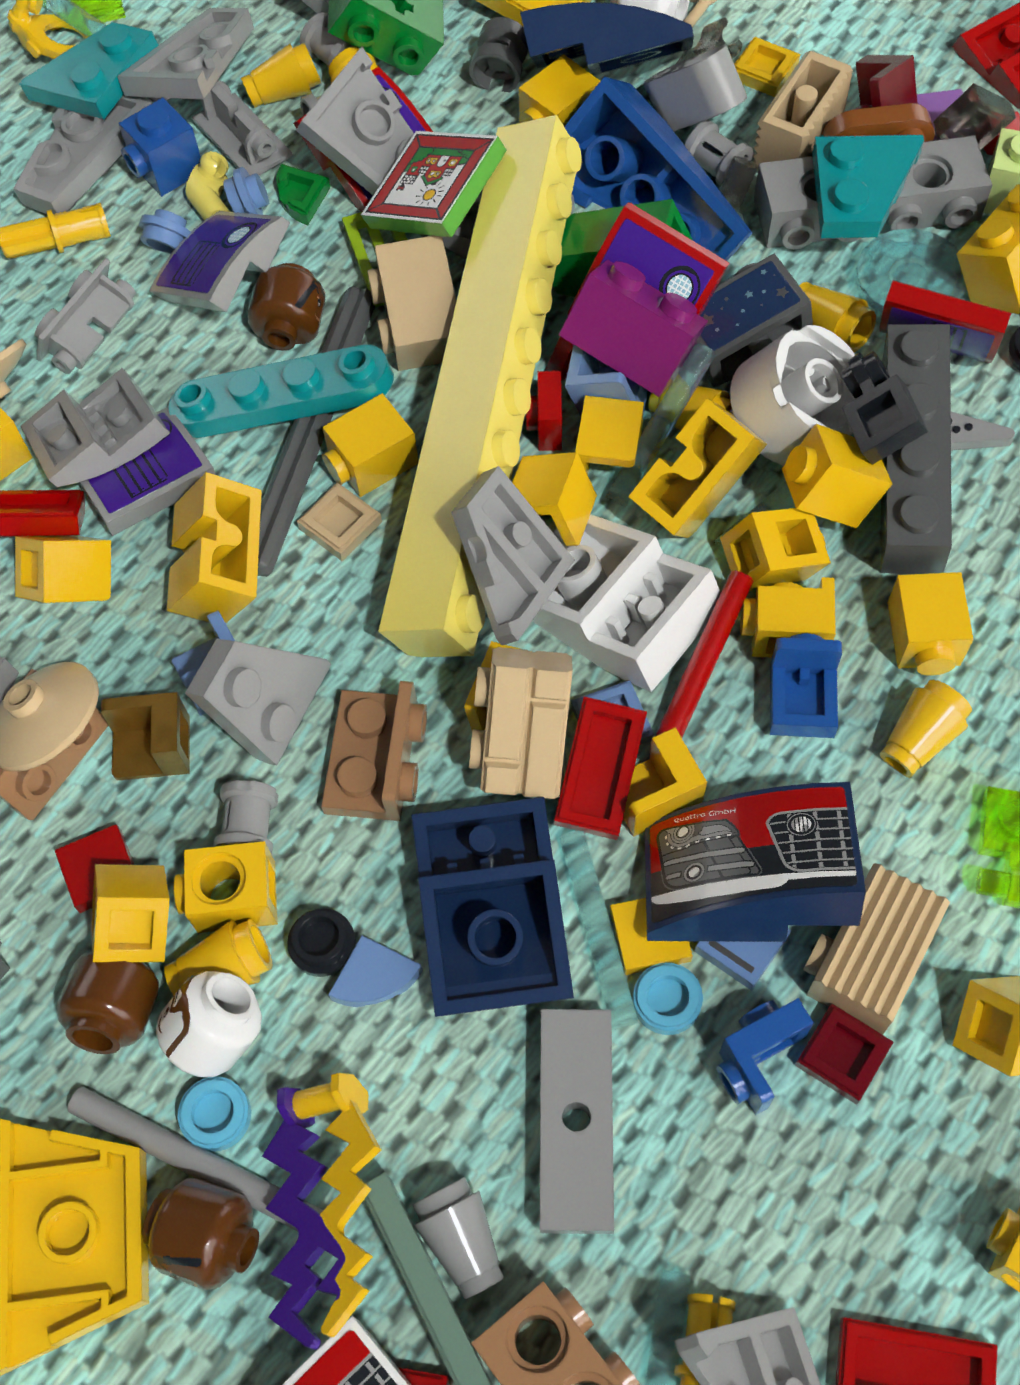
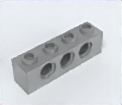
[754,136,992,249]

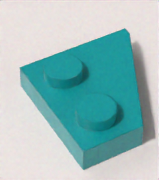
[19,22,158,119]
[812,135,924,238]

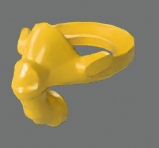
[7,0,94,59]

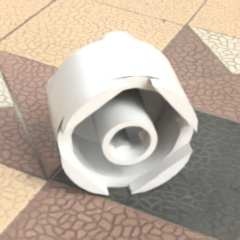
[729,325,855,466]

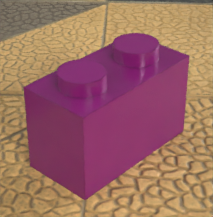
[559,260,708,397]

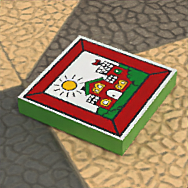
[361,131,507,238]

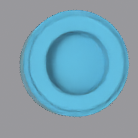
[633,963,703,1035]
[178,1077,251,1152]

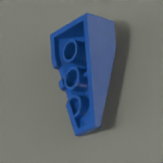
[564,76,752,261]

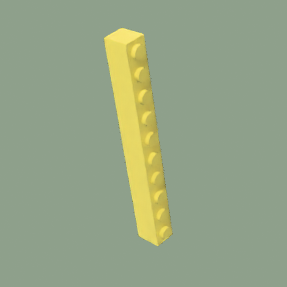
[378,115,582,657]

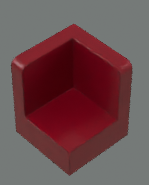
[853,55,918,110]

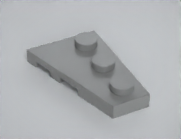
[296,46,428,237]

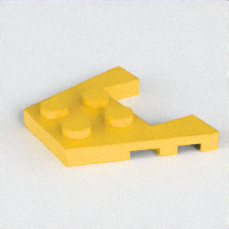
[0,1119,149,1376]

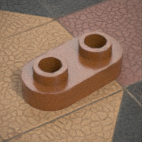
[822,103,935,142]

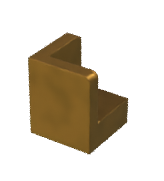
[101,692,190,780]

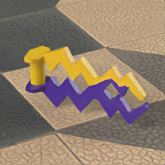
[262,1073,381,1350]

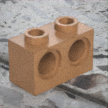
[471,1281,641,1385]

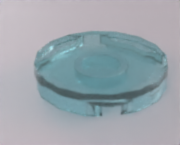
[854,228,966,318]

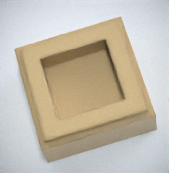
[297,482,382,561]

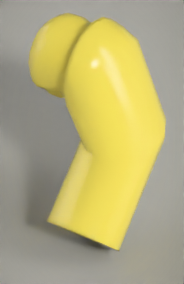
[185,151,230,220]

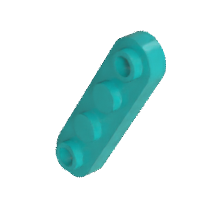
[168,345,394,438]

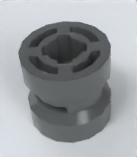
[469,17,528,92]

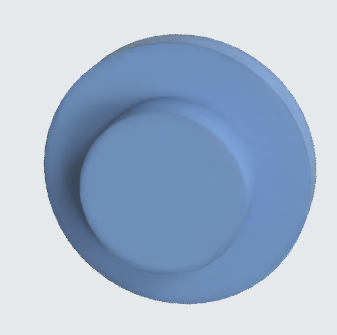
[223,167,270,215]
[139,209,191,254]

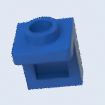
[770,633,842,738]
[716,998,814,1115]

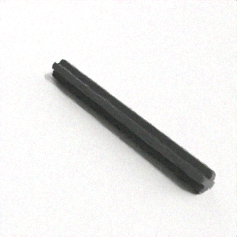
[257,286,375,577]

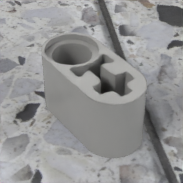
[643,45,747,131]

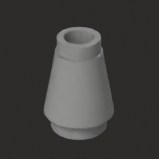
[412,1177,504,1299]

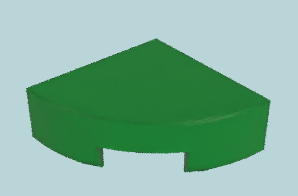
[276,164,331,225]

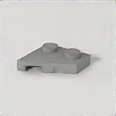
[451,466,575,645]
[185,639,331,766]

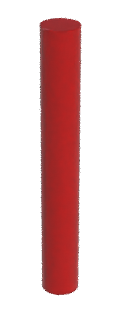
[655,570,754,738]

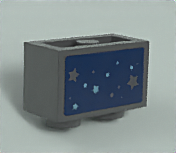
[690,253,813,388]

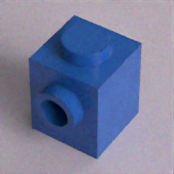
[118,98,201,197]

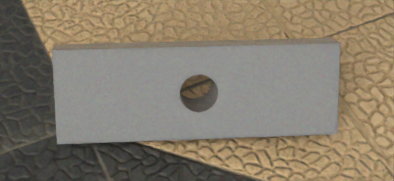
[540,1009,614,1234]

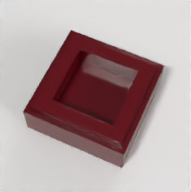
[795,1004,894,1105]

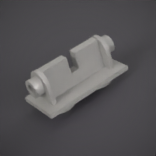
[192,80,293,175]
[34,258,136,374]

